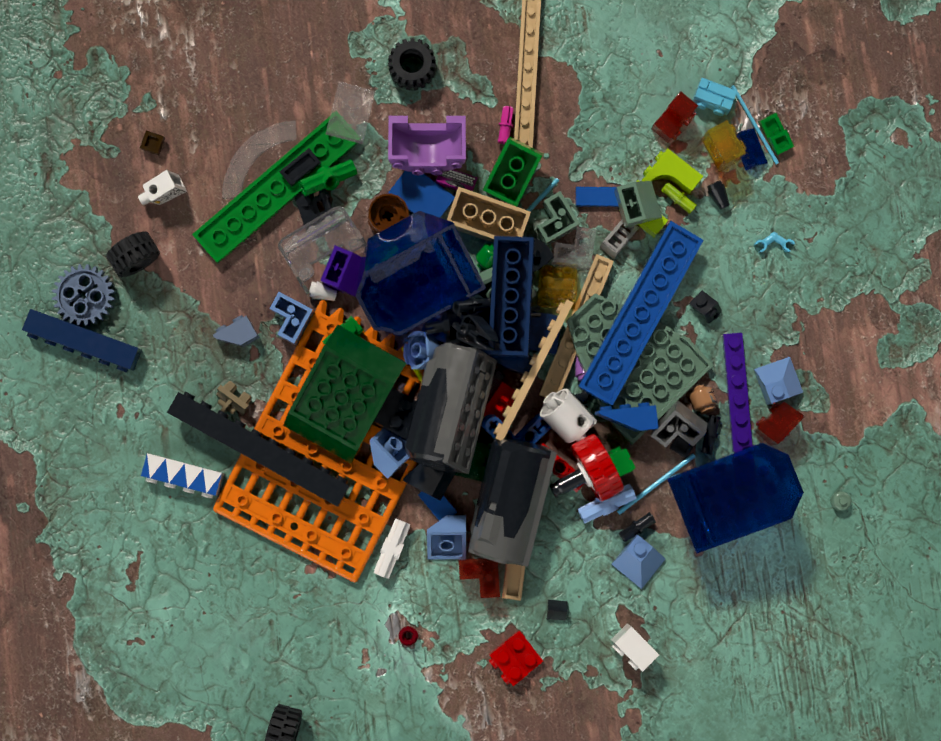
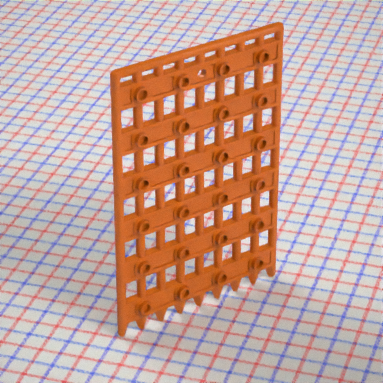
[213,300,425,583]

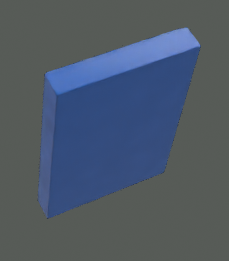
[387,171,455,228]

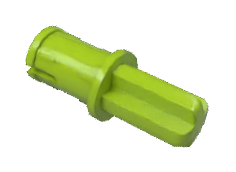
[661,183,697,214]

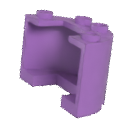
[388,116,466,175]

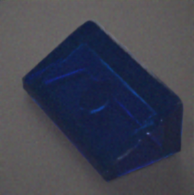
[733,128,768,170]

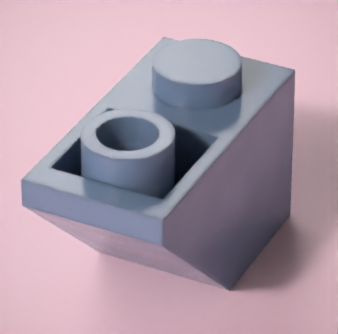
[213,315,260,347]

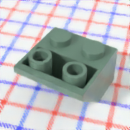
[614,181,662,228]

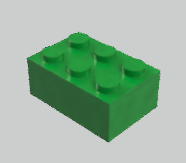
[483,137,543,207]

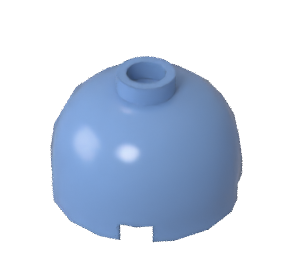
[403,331,440,370]

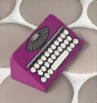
[436,170,478,191]

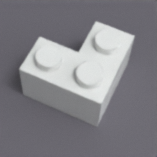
[611,624,659,672]

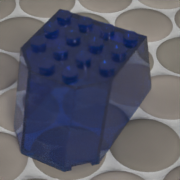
[356,211,486,336]
[667,443,804,554]

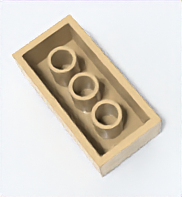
[446,187,531,243]

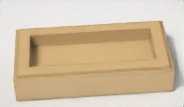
[502,564,525,601]

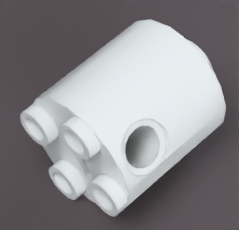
[540,389,597,443]

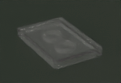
[326,81,375,144]

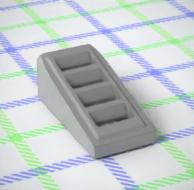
[600,220,639,259]

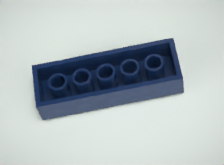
[488,236,535,358]

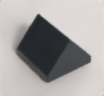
[546,600,567,621]

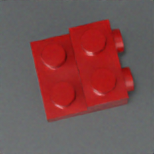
[489,630,543,686]

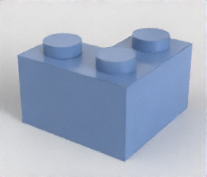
[270,292,314,346]

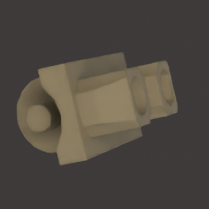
[216,381,252,416]

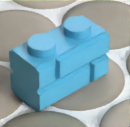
[692,78,737,116]

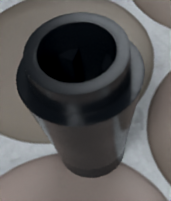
[707,180,730,209]

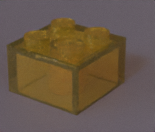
[701,120,746,172]

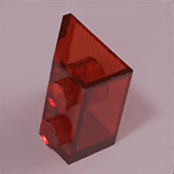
[754,402,805,446]

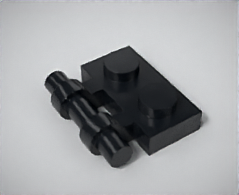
[294,188,337,232]

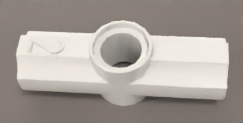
[374,518,411,579]

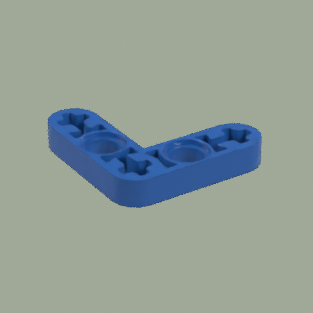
[482,413,551,444]

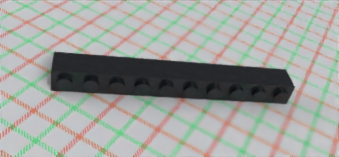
[167,391,351,507]

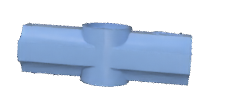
[577,484,637,524]

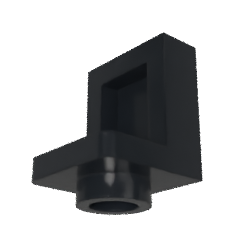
[689,290,722,324]

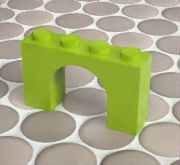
[619,148,703,238]

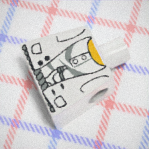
[138,170,187,206]

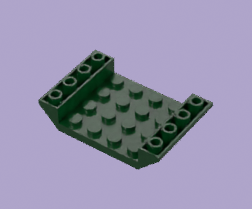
[283,325,406,463]

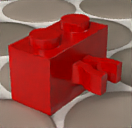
[483,382,515,423]

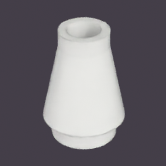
[308,281,337,301]

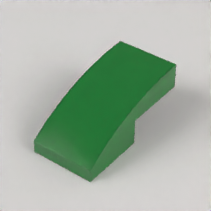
[758,113,795,155]

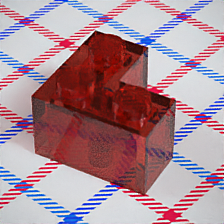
[651,91,698,143]
[458,558,500,598]

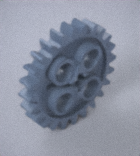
[52,264,116,326]

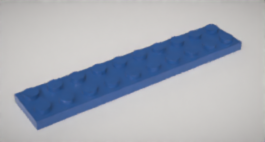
[578,221,704,406]

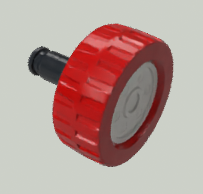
[549,434,624,501]

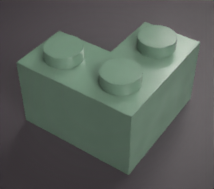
[536,191,580,246]

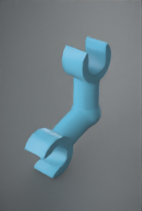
[754,232,795,253]

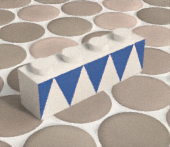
[141,453,225,499]

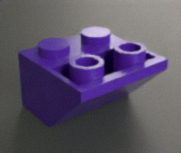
[320,245,372,298]

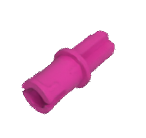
[498,106,514,144]

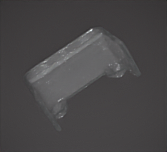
[278,206,374,296]

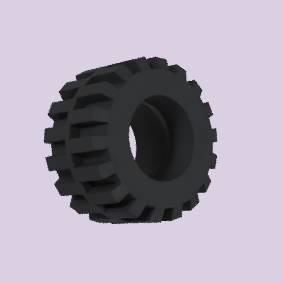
[388,38,436,91]
[106,231,160,277]
[265,704,302,741]

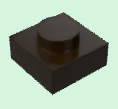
[140,130,165,155]

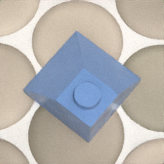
[754,357,803,405]
[370,428,409,479]
[427,515,466,559]
[611,535,665,589]

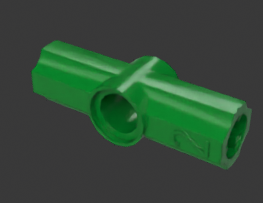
[299,159,357,197]

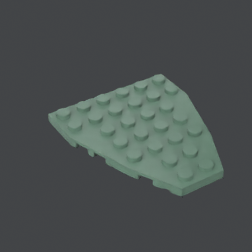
[566,294,714,445]

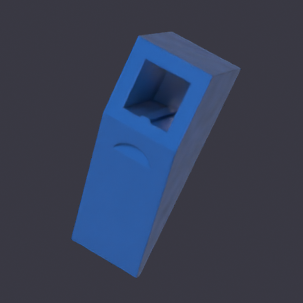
[595,402,658,431]

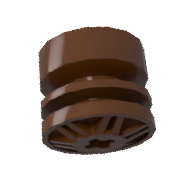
[368,193,409,238]

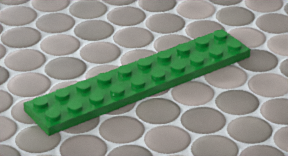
[192,111,361,264]

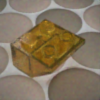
[537,265,577,309]

